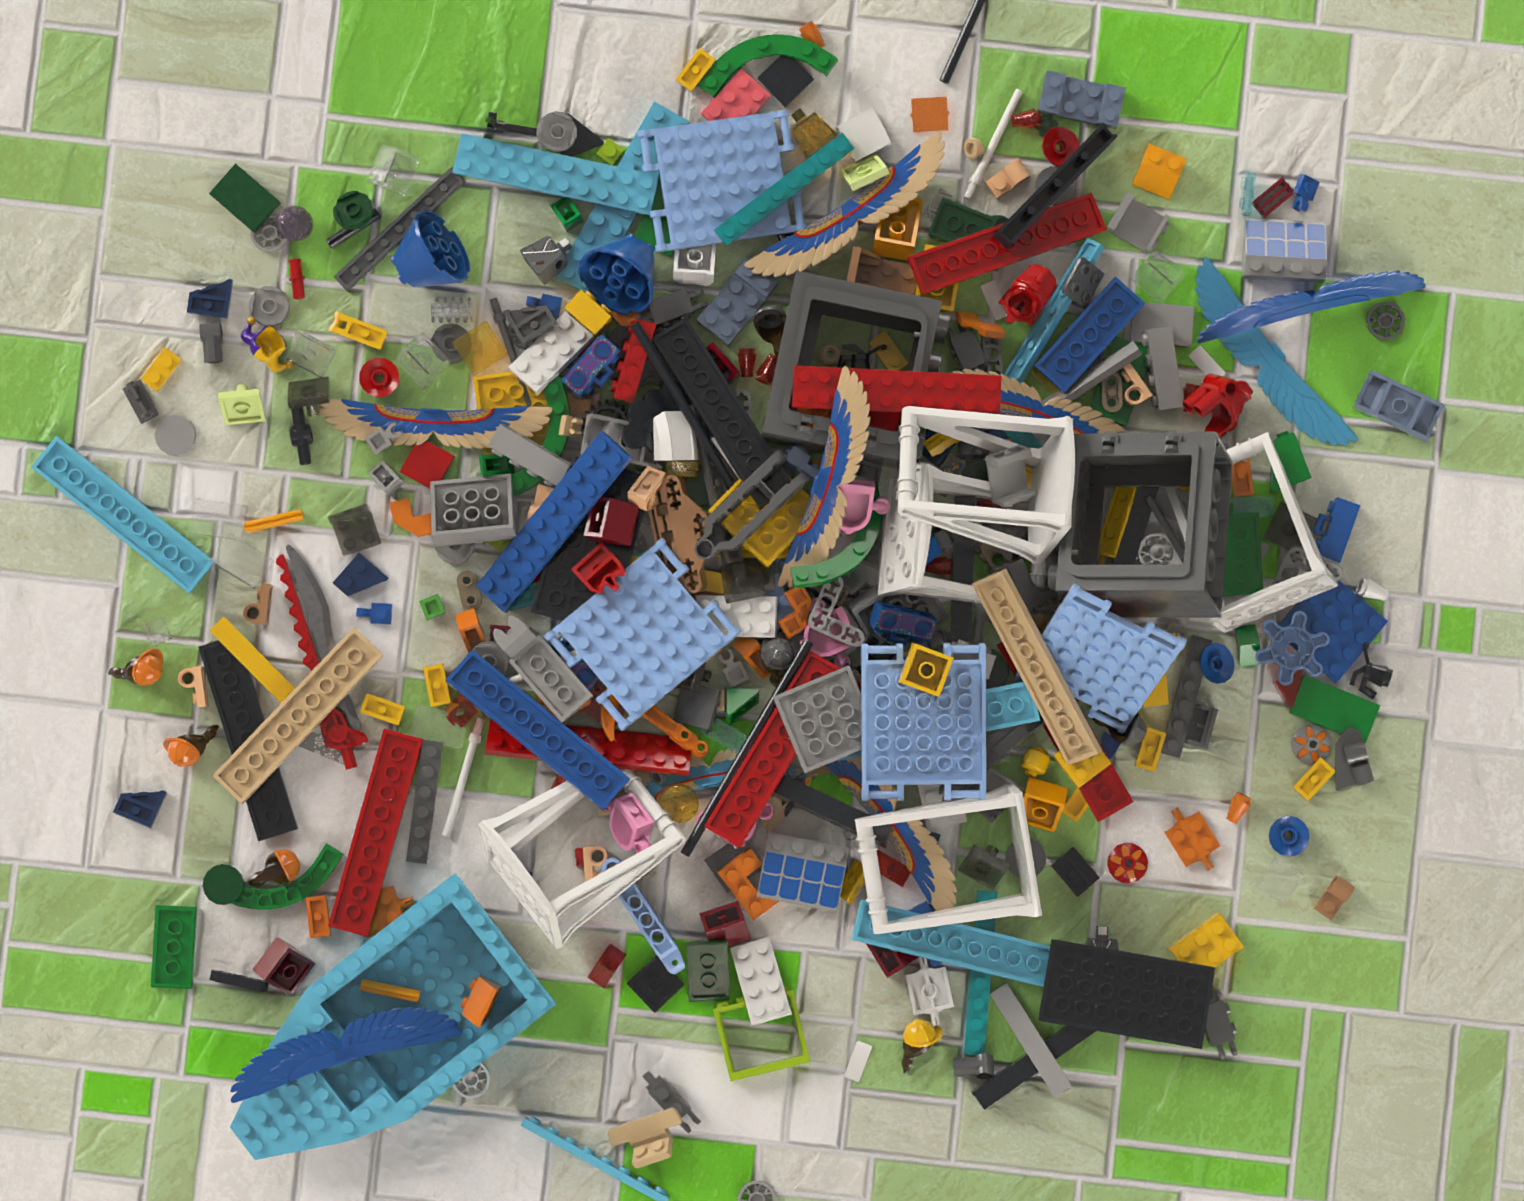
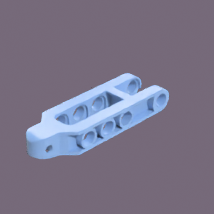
[602,857,686,974]

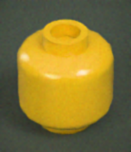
[1020,746,1050,778]

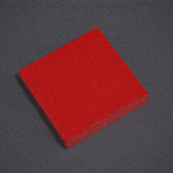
[399,440,455,489]

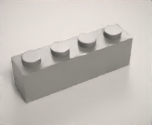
[1141,326,1183,411]
[488,424,573,488]

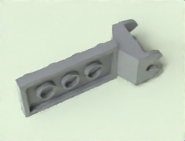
[493,616,593,723]

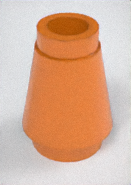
[799,21,826,48]
[1226,792,1251,824]

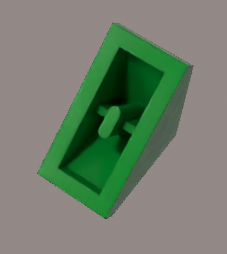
[550,197,584,232]
[479,454,515,476]
[1235,624,1260,667]
[727,688,759,726]

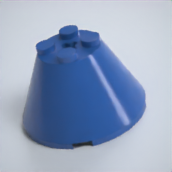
[391,210,470,287]
[578,234,654,315]

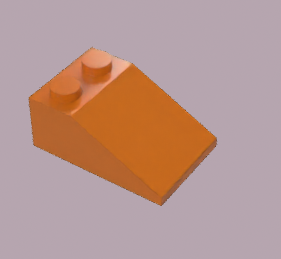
[460,975,503,1027]

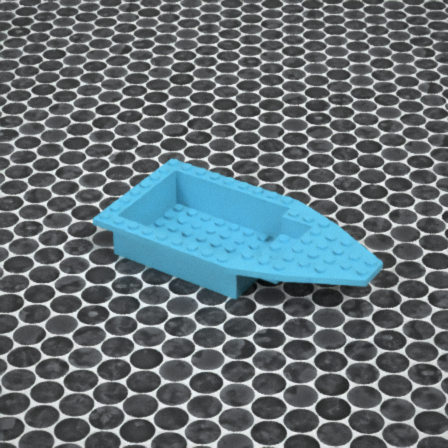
[230,873,557,1160]

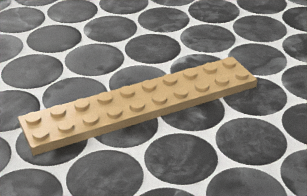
[972,568,1102,765]
[213,627,384,804]

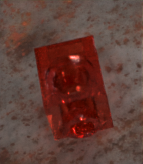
[444,694,479,728]

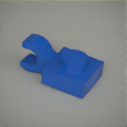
[1292,174,1320,212]
[526,294,562,318]
[356,603,392,625]

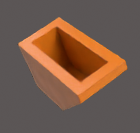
[455,608,486,653]
[733,637,770,680]

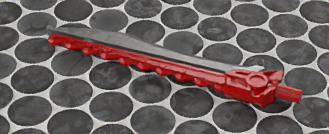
[275,545,368,770]

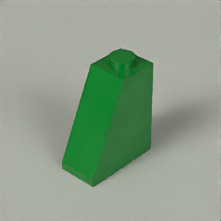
[1269,431,1312,493]

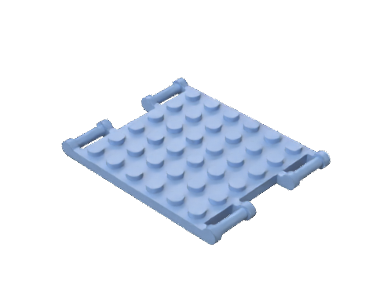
[637,110,807,252]
[544,538,742,731]
[1013,584,1187,734]
[861,643,986,801]

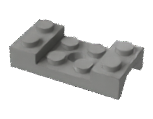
[580,413,662,470]

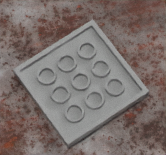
[773,666,861,773]

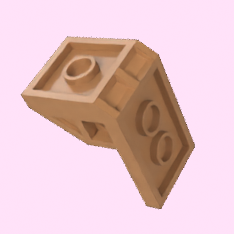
[847,246,917,295]

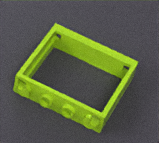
[713,986,810,1082]

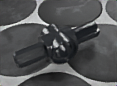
[289,405,313,466]

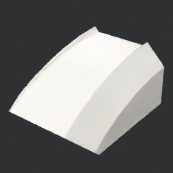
[673,244,716,286]
[653,411,698,461]

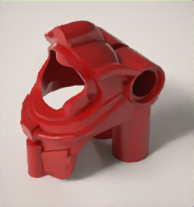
[998,264,1058,327]
[1182,373,1253,439]

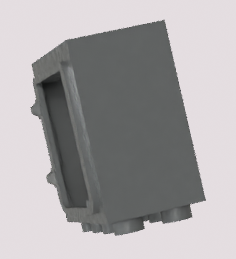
[762,271,950,469]
[1048,430,1233,618]

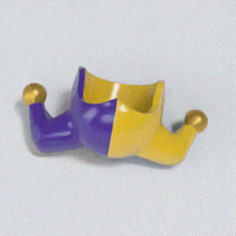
[240,317,294,373]

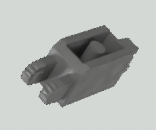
[642,1070,701,1134]

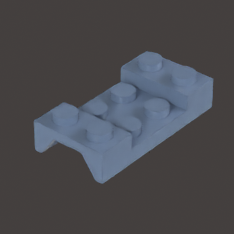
[1037,70,1126,130]
[697,257,779,347]
[1352,370,1445,443]
[783,445,820,483]

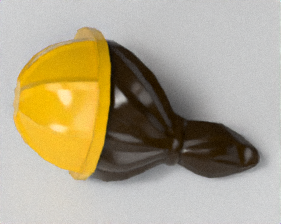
[901,1019,943,1074]

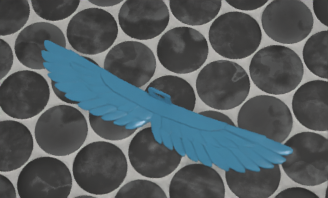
[1195,257,1358,446]

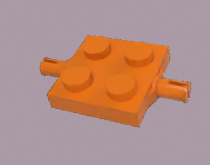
[1164,807,1221,871]
[367,886,415,938]

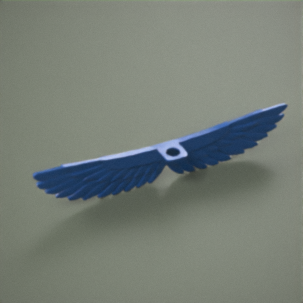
[1197,270,1426,343]
[230,1007,463,1103]

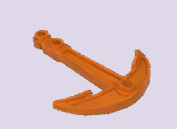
[600,688,709,759]

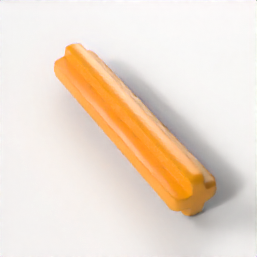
[244,509,304,533]
[360,979,420,1002]

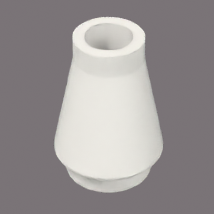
[1356,578,1389,601]

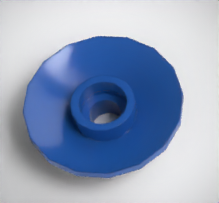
[1199,643,1235,684]
[1268,816,1310,857]

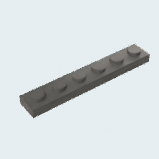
[1161,635,1213,758]
[406,740,444,864]

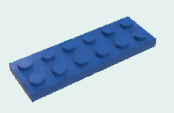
[1034,276,1146,394]

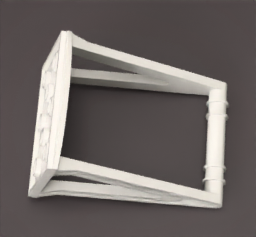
[896,406,1075,565]
[1165,432,1338,633]
[878,463,1048,610]
[478,769,686,950]
[855,783,1042,934]

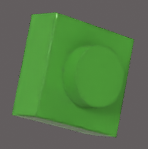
[419,594,446,620]

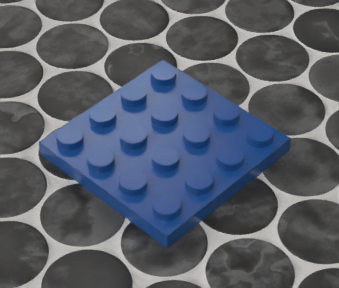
[1278,575,1388,684]

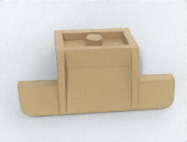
[608,1107,682,1169]

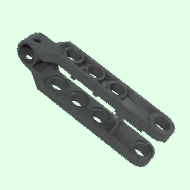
[694,449,809,561]

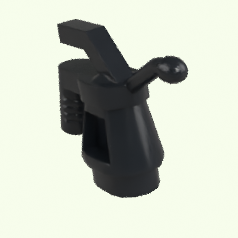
[837,344,887,369]
[1349,642,1393,699]

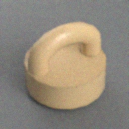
[964,138,985,159]

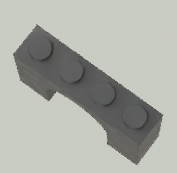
[996,550,1059,613]

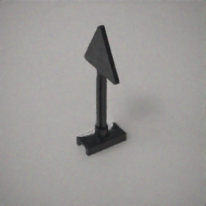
[483,112,604,157]

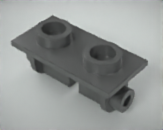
[123,379,159,424]

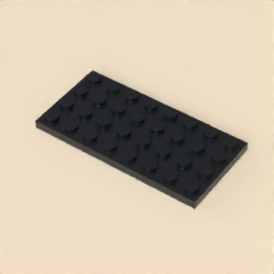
[531,456,645,621]
[1038,939,1215,1049]

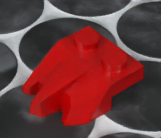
[571,542,626,594]

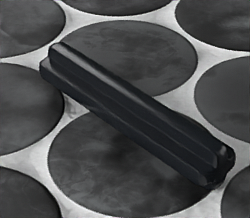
[326,208,381,249]

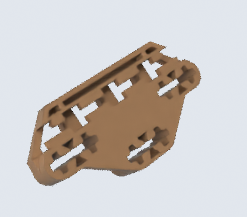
[648,475,710,595]

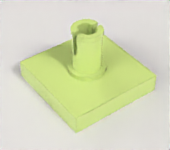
[839,153,889,191]
[218,384,266,425]

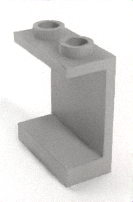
[1106,192,1170,254]
[985,445,1038,508]

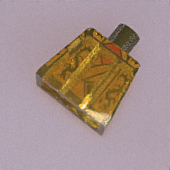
[791,108,838,160]

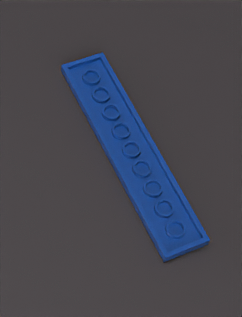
[476,431,632,613]
[445,650,630,811]

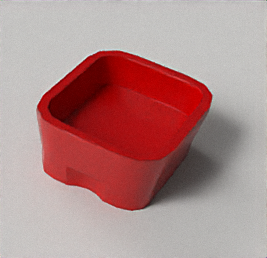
[867,411,901,432]

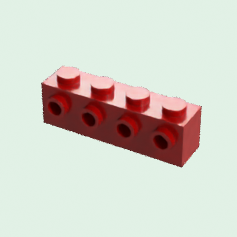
[610,317,656,403]

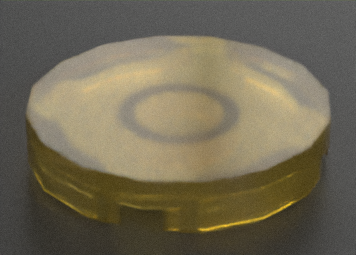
[658,784,699,823]

